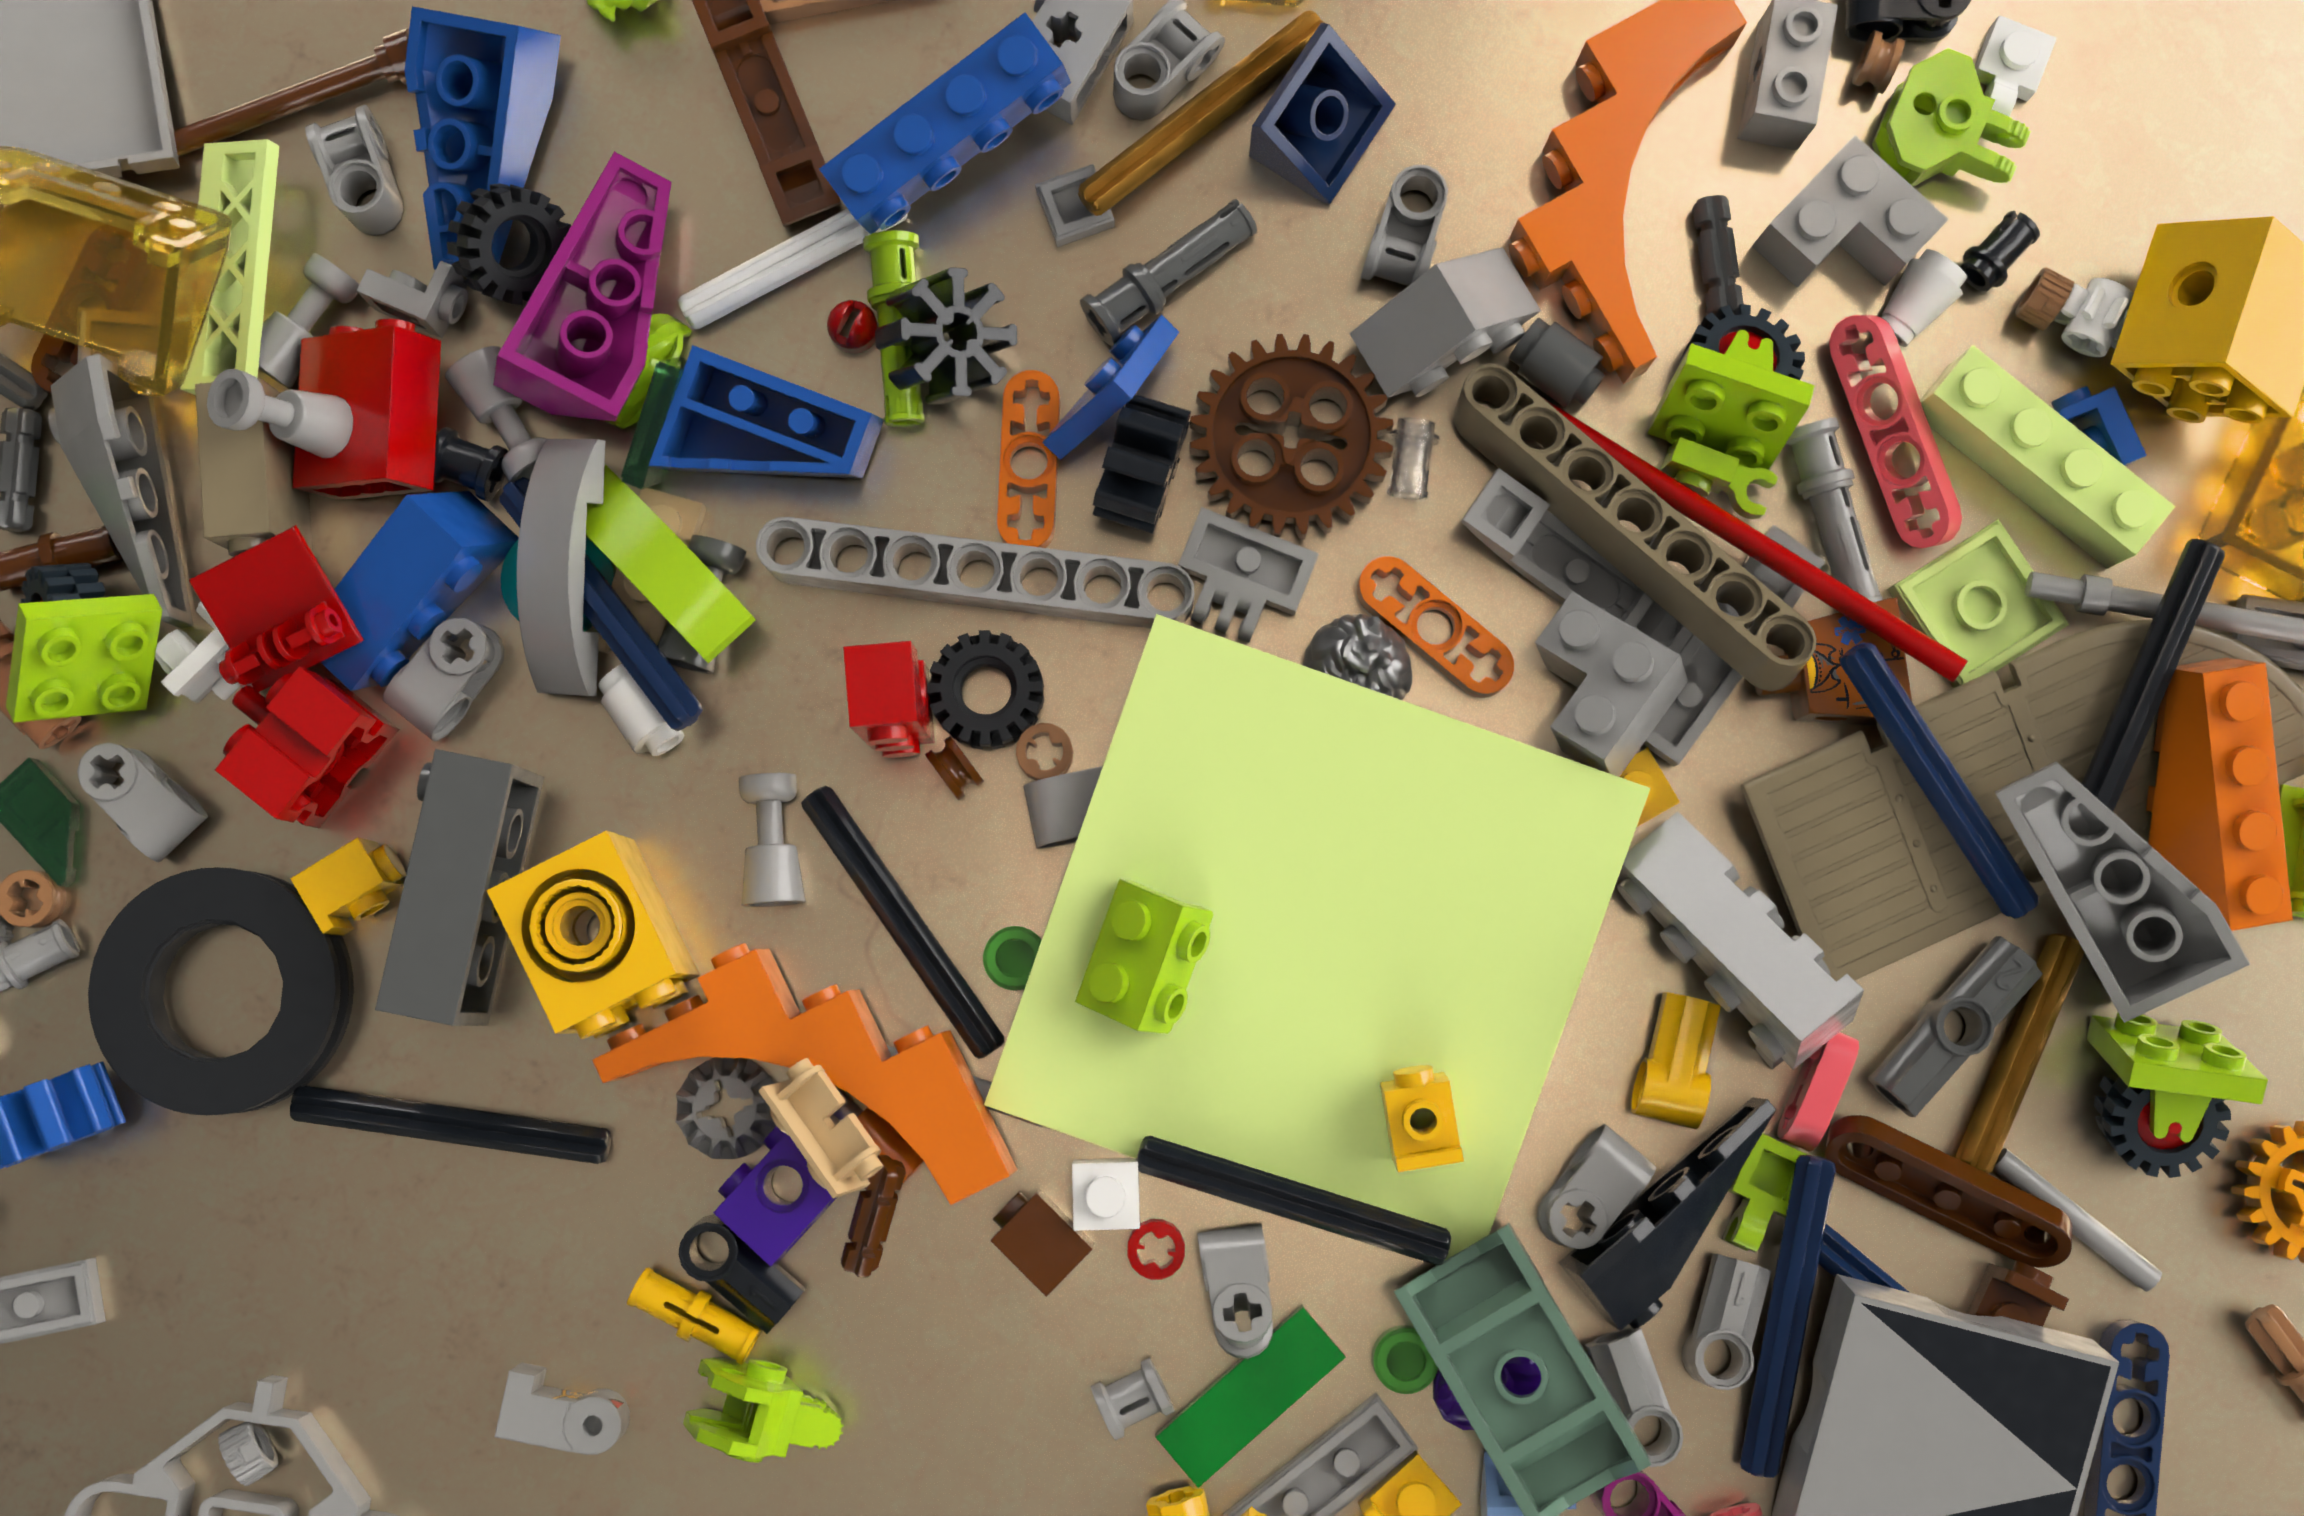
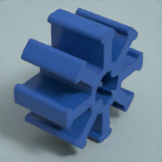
[0,1061,126,1169]

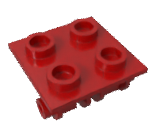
[189,525,364,692]

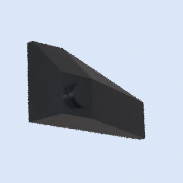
[1558,1097,1776,1331]

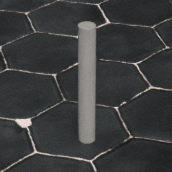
[1993,1148,2162,1291]

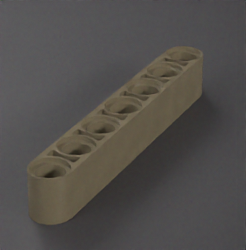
[1453,364,1816,691]

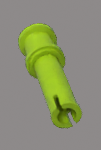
[863,230,925,427]

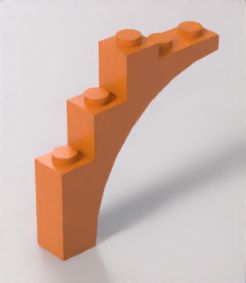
[1509,0,1747,384]
[592,943,1018,1205]

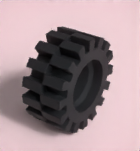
[447,183,571,305]
[927,630,1044,750]

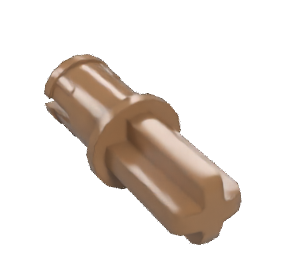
[2245,1304,2304,1404]

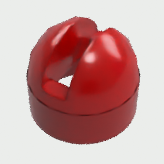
[827,300,879,354]

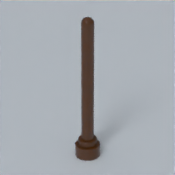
[174,28,409,157]

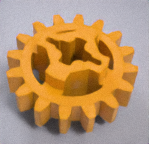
[2231,1121,2304,1263]

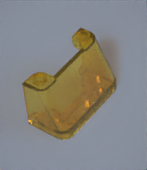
[0,146,232,396]

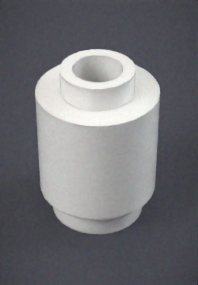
[598,664,685,756]

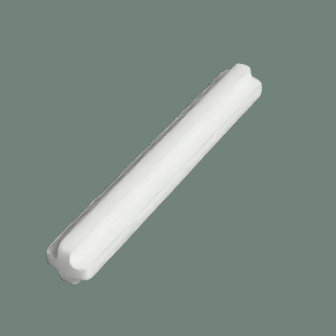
[678,208,907,329]

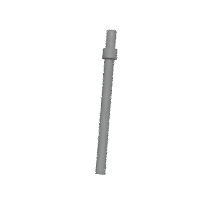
[2025,571,2304,645]

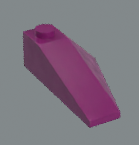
[493,151,672,421]

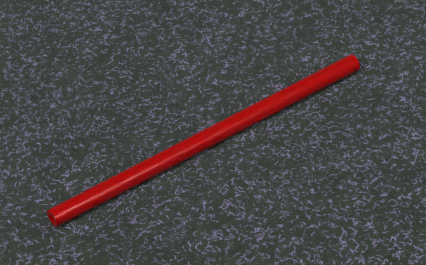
[1539,395,1968,682]

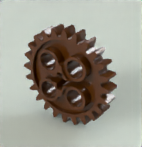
[1189,334,1394,540]

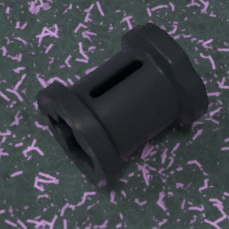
[434,427,508,502]

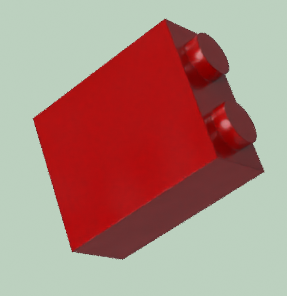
[293,319,441,500]

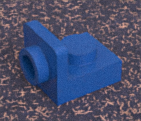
[2051,386,2147,467]

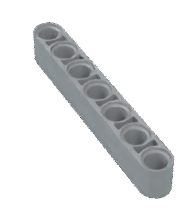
[756,517,1194,628]

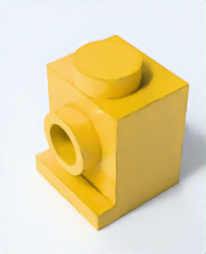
[290,837,406,936]
[1380,1065,1464,1172]

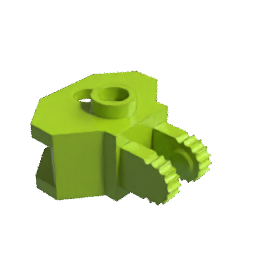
[1872,48,2031,187]
[683,1357,844,1463]

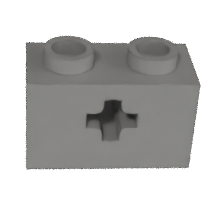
[1032,0,1134,125]
[1737,0,1838,150]

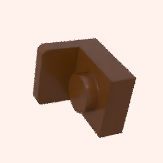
[1966,1260,2069,1327]

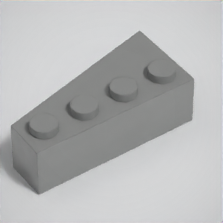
[1617,811,1864,1070]

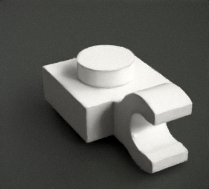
[1975,15,2057,116]

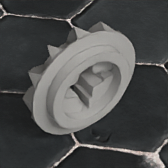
[675,1057,776,1159]

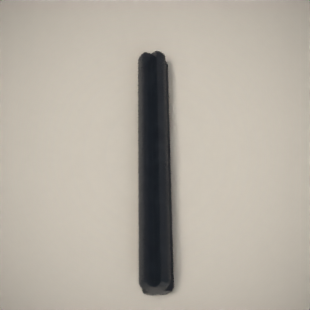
[2081,539,2225,812]
[801,785,1004,1059]
[290,1086,611,1164]
[1136,1136,1451,1265]

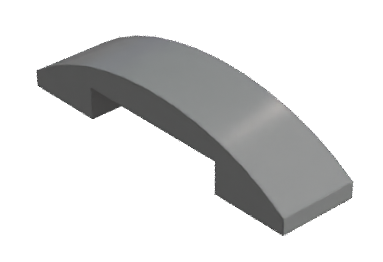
[517,439,605,696]
[1461,468,1692,654]

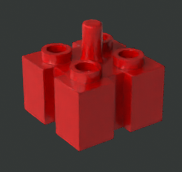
[215,666,400,828]

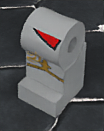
[494,1363,630,1455]

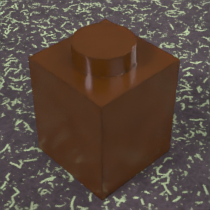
[990,1189,1094,1297]

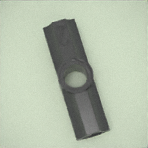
[1867,936,2043,1117]

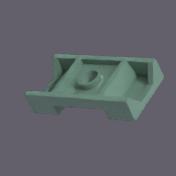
[1394,1223,1651,1516]

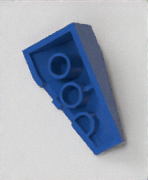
[404,6,561,270]

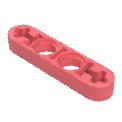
[1829,315,1962,548]

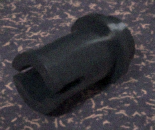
[1960,210,2040,291]

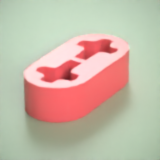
[1777,1032,1859,1152]

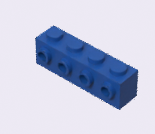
[819,12,1071,234]

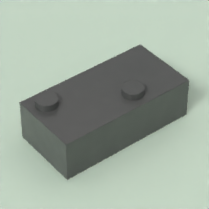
[375,749,544,1026]

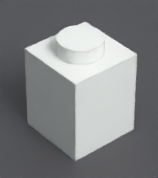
[1072,1158,1140,1231]

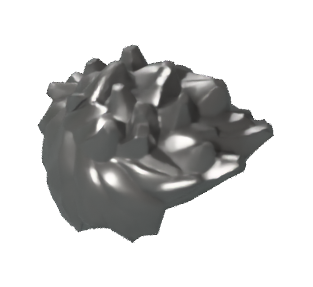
[1303,613,1412,700]

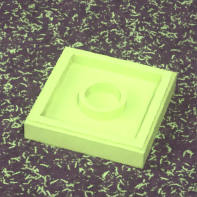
[1888,519,2069,688]

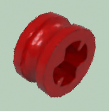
[1127,1219,1185,1280]

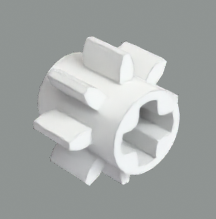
[2054,278,2133,357]

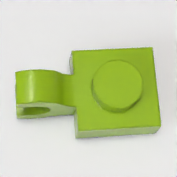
[1660,437,1778,519]
[1722,1133,1808,1252]

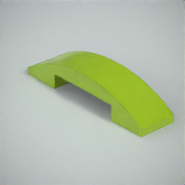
[586,464,756,664]

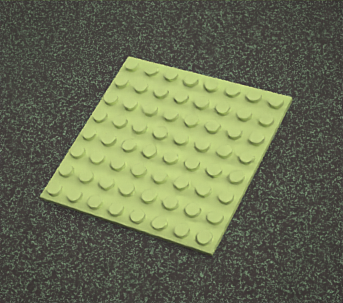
[984,614,1651,1260]

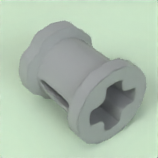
[1091,1357,1175,1441]

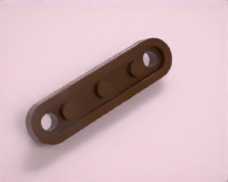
[1825,1115,2073,1268]

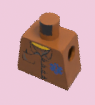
[1755,597,1912,726]

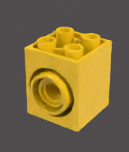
[2110,216,2304,424]
[486,830,700,1039]

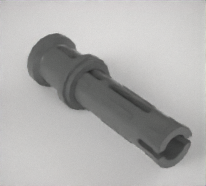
[1080,199,1257,346]

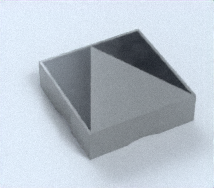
[1771,1274,2119,1516]

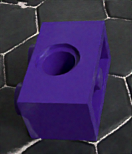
[713,1126,838,1267]

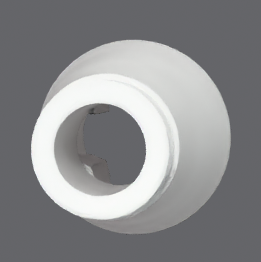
[1881,249,1967,347]

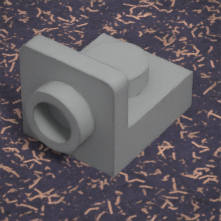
[356,261,468,338]

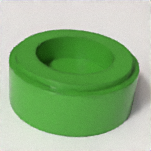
[983,926,1042,991]
[1372,1325,1438,1394]

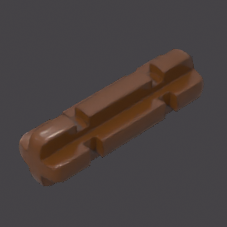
[841,1155,906,1278]

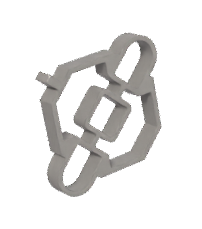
[65,1375,398,1516]

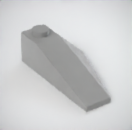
[48,354,193,629]
[1995,761,2250,1023]

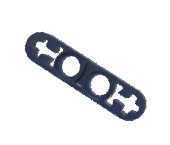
[2084,1319,2170,1516]

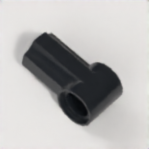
[678,1214,806,1334]

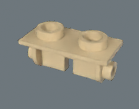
[758,1058,883,1199]

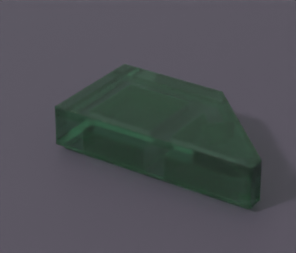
[0,757,80,887]

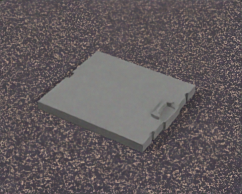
[0,0,180,201]

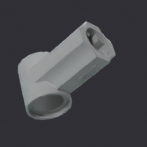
[1682,1254,1772,1390]
[1585,1327,1684,1467]

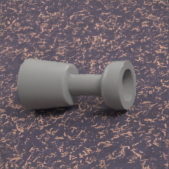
[236,253,359,389]
[445,346,546,482]
[207,368,353,458]
[739,773,806,907]

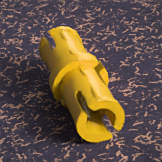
[627,1267,762,1365]

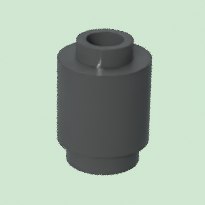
[1508,318,1606,408]

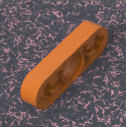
[997,370,1061,548]
[1357,556,1514,698]

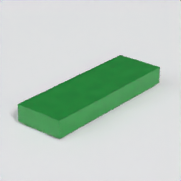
[1155,1305,1346,1488]

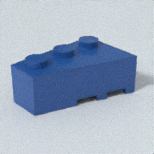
[648,345,884,478]
[321,491,519,691]

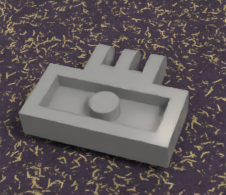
[1178,507,1319,643]

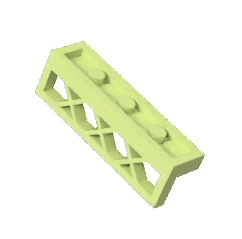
[180,139,279,395]

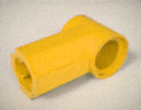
[1631,992,1721,1130]

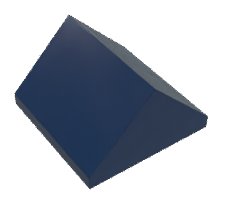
[1249,23,1396,204]

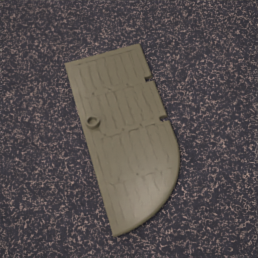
[1741,620,2304,982]

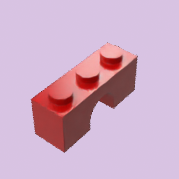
[843,641,935,758]

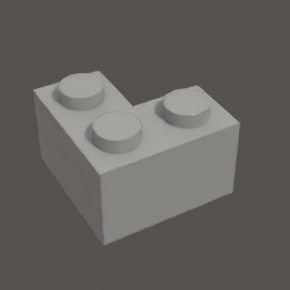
[1752,135,1949,288]
[1349,247,1541,398]
[1535,591,1688,777]

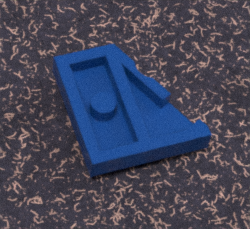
[1042,314,1179,460]

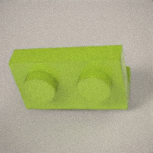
[1075,879,1213,1034]

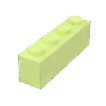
[1920,345,2176,569]

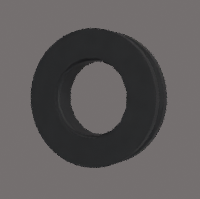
[88,867,354,1116]

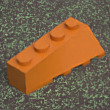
[2146,658,2293,931]

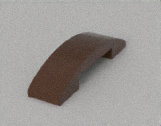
[692,0,842,226]

